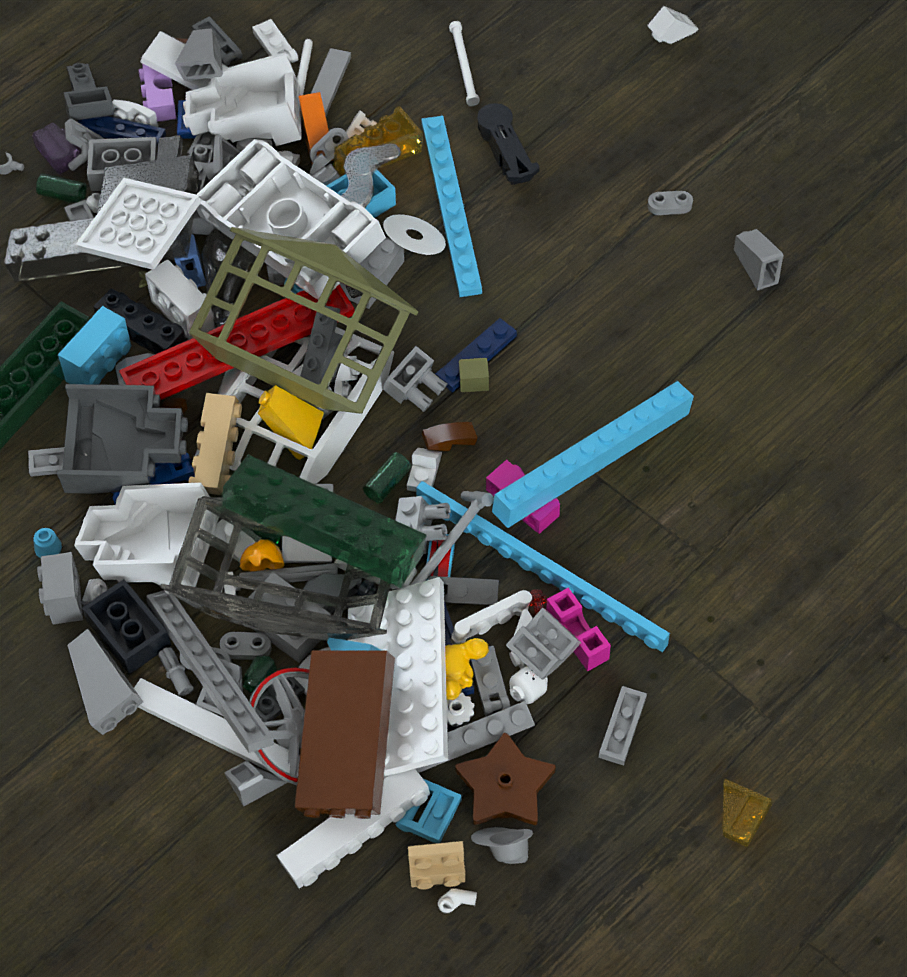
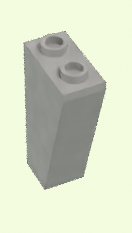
[68,629,143,735]

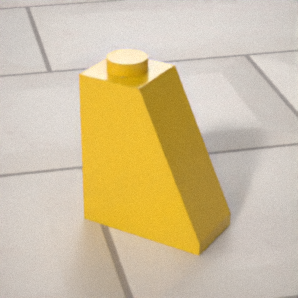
[258,385,324,460]

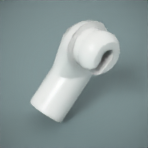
[438,889,477,913]

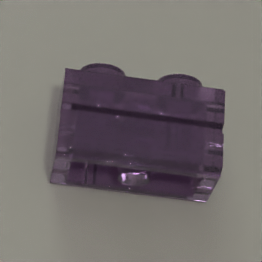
[32,123,81,175]

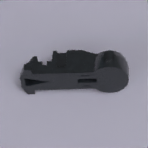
[477,103,540,185]

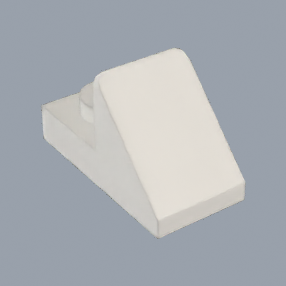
[407,448,442,492]

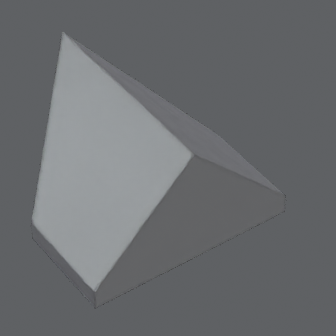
[224,760,288,806]

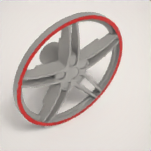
[249,668,309,785]

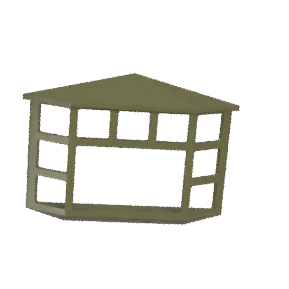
[189,227,418,414]

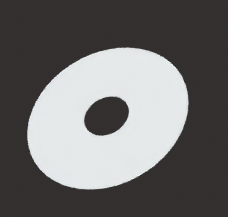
[383,215,446,255]

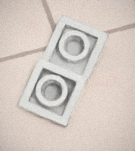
[112,100,158,127]
[334,356,360,398]

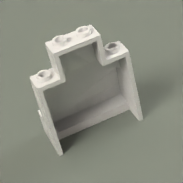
[183,52,301,146]
[74,483,220,594]

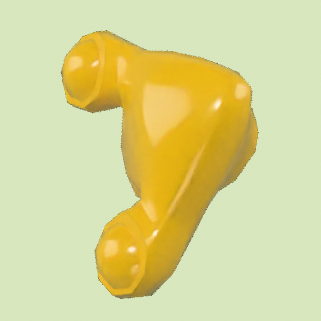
[445,638,489,700]

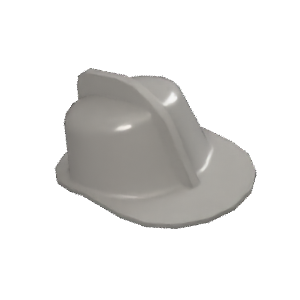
[471,827,533,864]

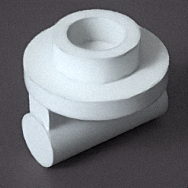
[81,579,108,605]

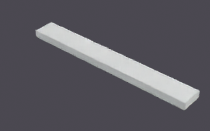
[134,678,300,776]

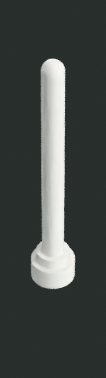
[297,39,313,96]

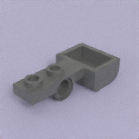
[64,63,114,120]

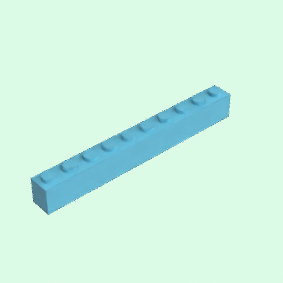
[492,381,694,528]

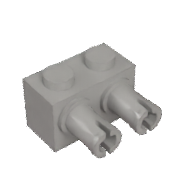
[383,346,447,412]
[392,496,451,555]

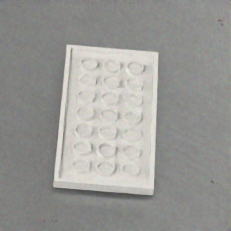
[348,577,448,776]

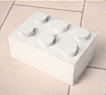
[145,259,215,340]

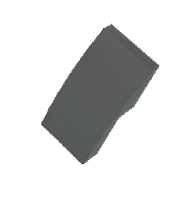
[255,677,305,722]

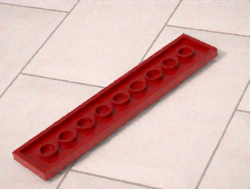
[119,284,355,400]

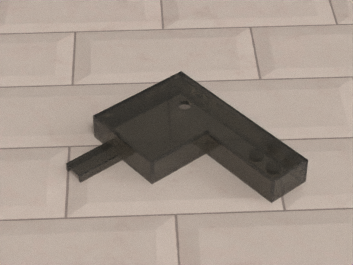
[4,135,199,282]

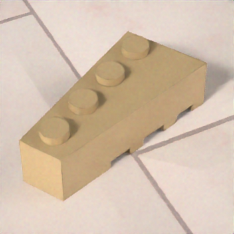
[188,393,242,496]

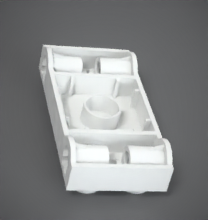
[196,139,386,300]

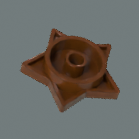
[455,733,556,825]

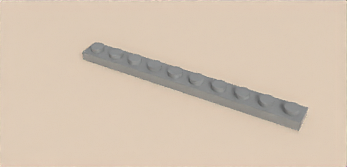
[146,590,274,753]

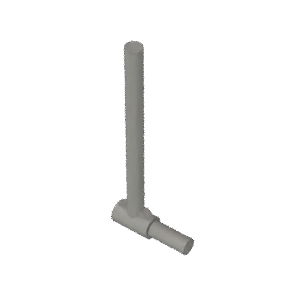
[411,491,494,585]

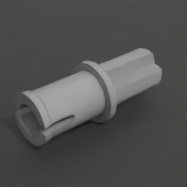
[158,647,193,696]

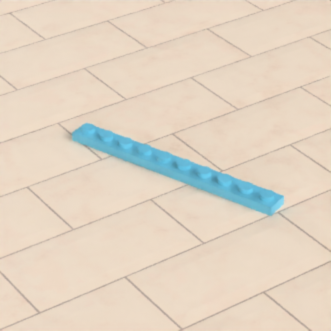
[422,116,482,297]

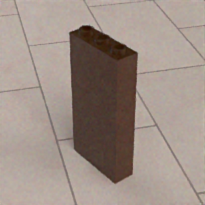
[295,650,395,819]

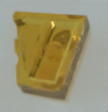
[723,779,772,847]

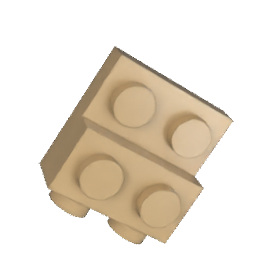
[408,841,465,889]

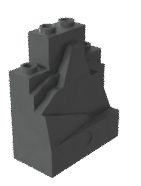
[57,384,188,494]

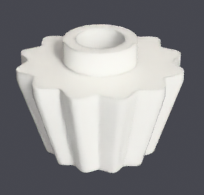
[447,693,474,728]

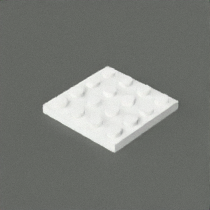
[76,178,201,270]

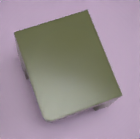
[459,358,489,392]

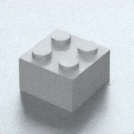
[37,552,83,624]

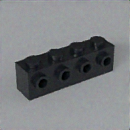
[94,288,186,354]

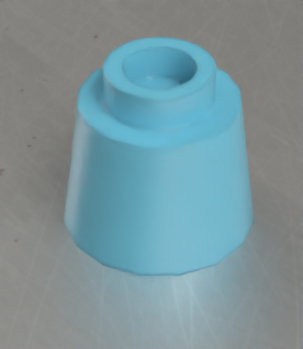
[34,528,62,558]

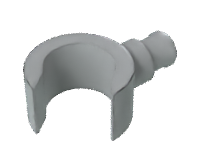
[0,152,24,175]

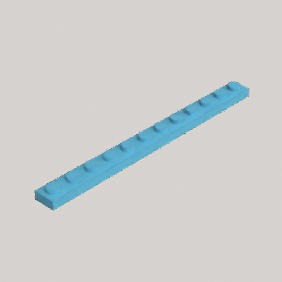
[416,481,670,652]

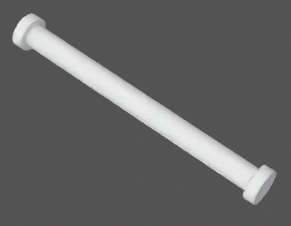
[449,21,480,106]

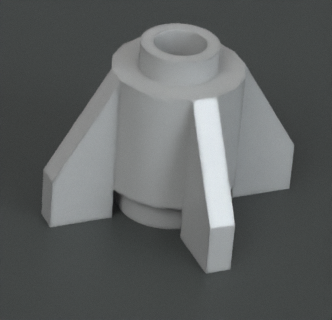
[309,153,341,186]

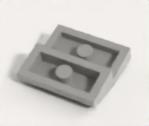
[506,608,581,679]

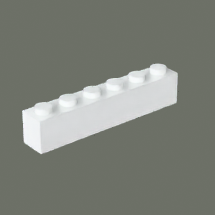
[277,769,430,889]

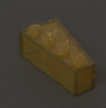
[334,106,423,176]

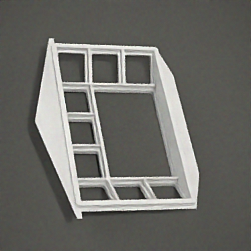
[195,327,394,493]

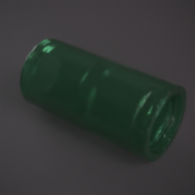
[36,173,87,203]
[363,452,411,503]

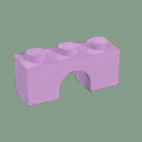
[139,63,176,122]

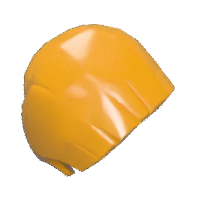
[240,539,285,572]

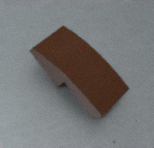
[422,422,478,451]

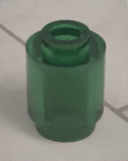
[243,655,277,694]

